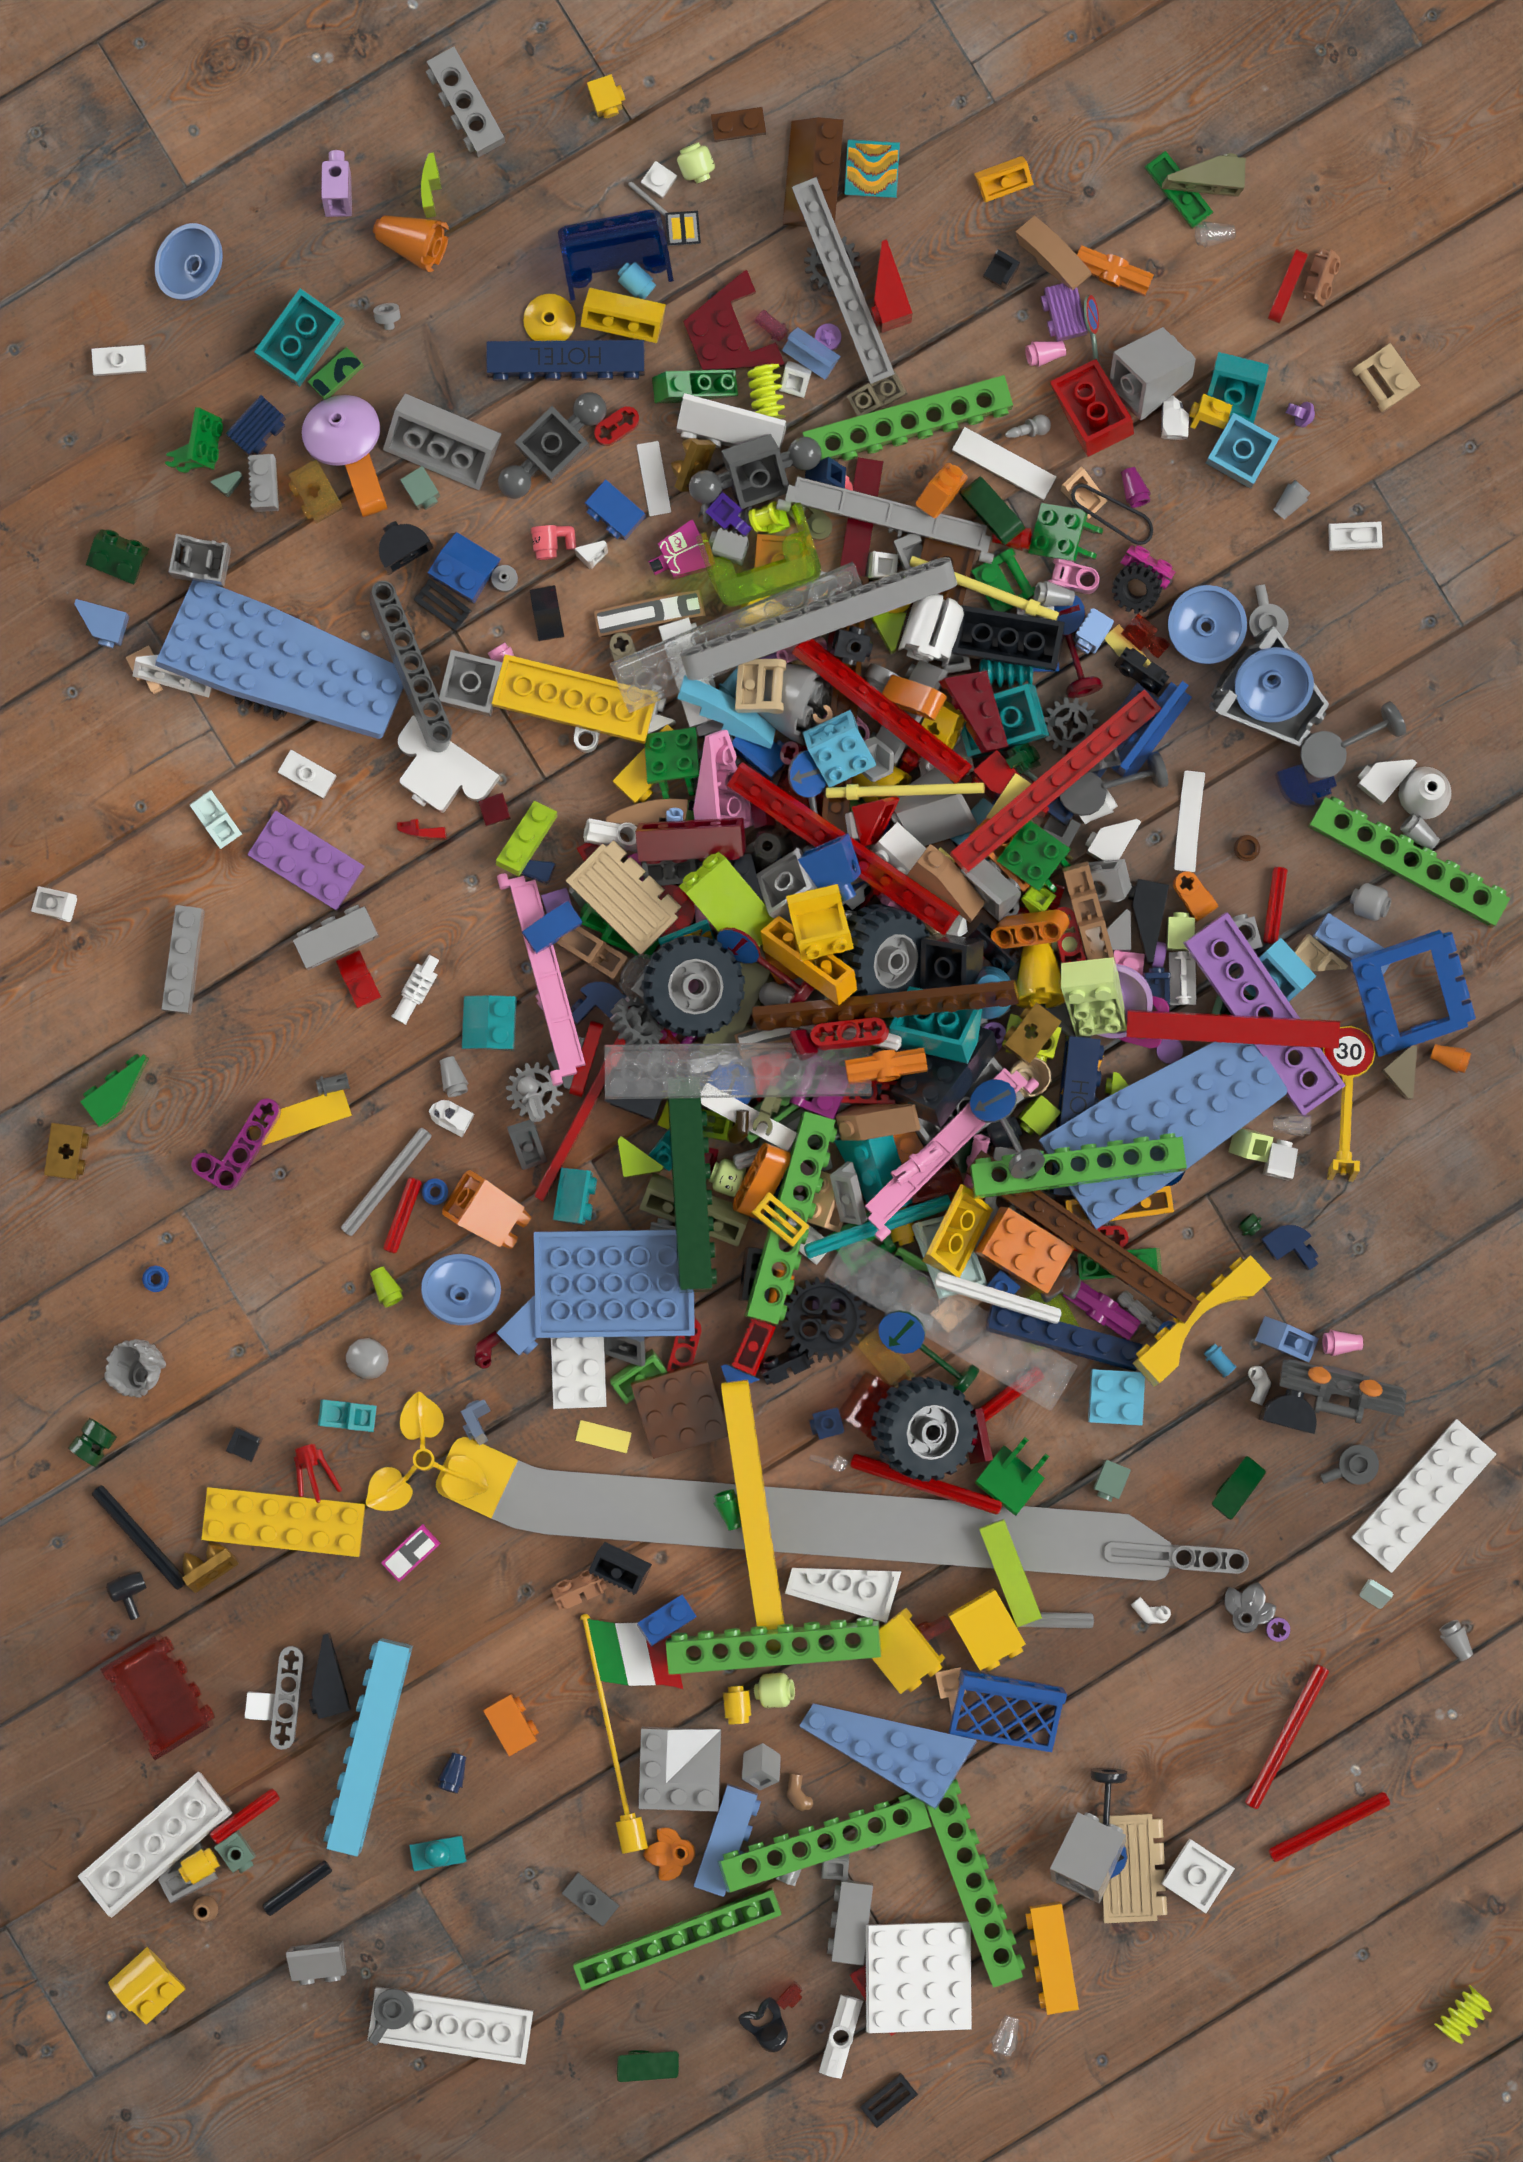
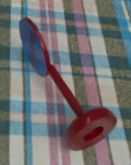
[1054,595,1103,698]
[717,927,814,1003]

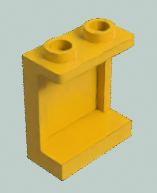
[786,884,854,961]
[872,1608,945,1694]

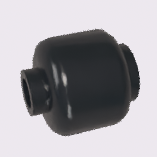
[982,1115,1023,1149]

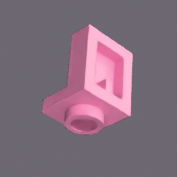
[1113,950,1145,976]

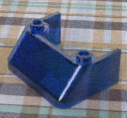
[558,210,674,301]

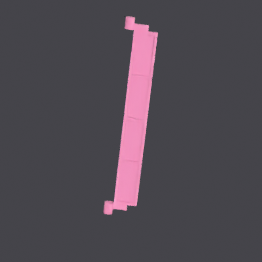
[497,873,585,1086]
[865,1068,1039,1242]

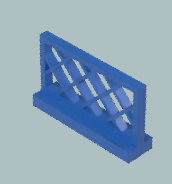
[1110,681,1192,777]
[949,1669,1067,1752]

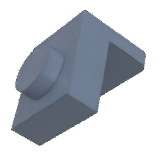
[461,1400,491,1446]

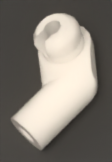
[1248,1366,1271,1406]
[1131,1597,1171,1624]

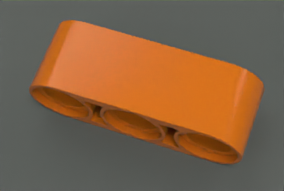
[345,453,388,517]
[882,675,947,721]
[990,910,1069,949]
[733,1143,791,1219]

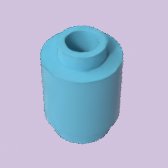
[617,262,656,299]

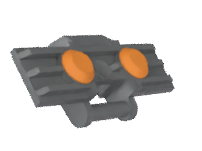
[1279,1359,1407,1424]

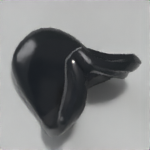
[738,1997,788,2052]

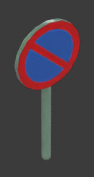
[1084,295,1099,362]

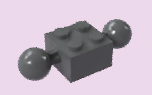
[498,392,607,499]
[689,434,822,509]

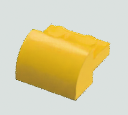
[108,1947,186,2025]

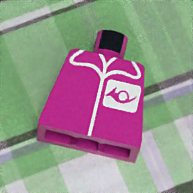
[648,520,715,580]

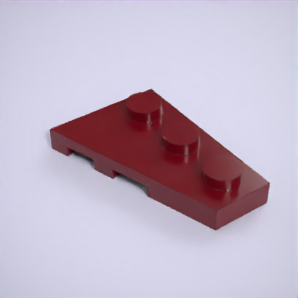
[938,671,1008,753]

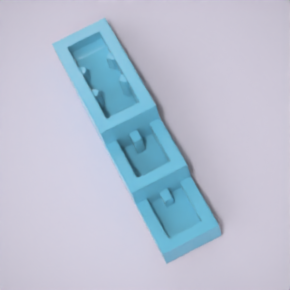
[677,675,776,749]

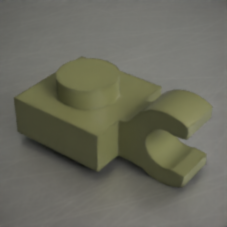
[753,1086,783,1136]

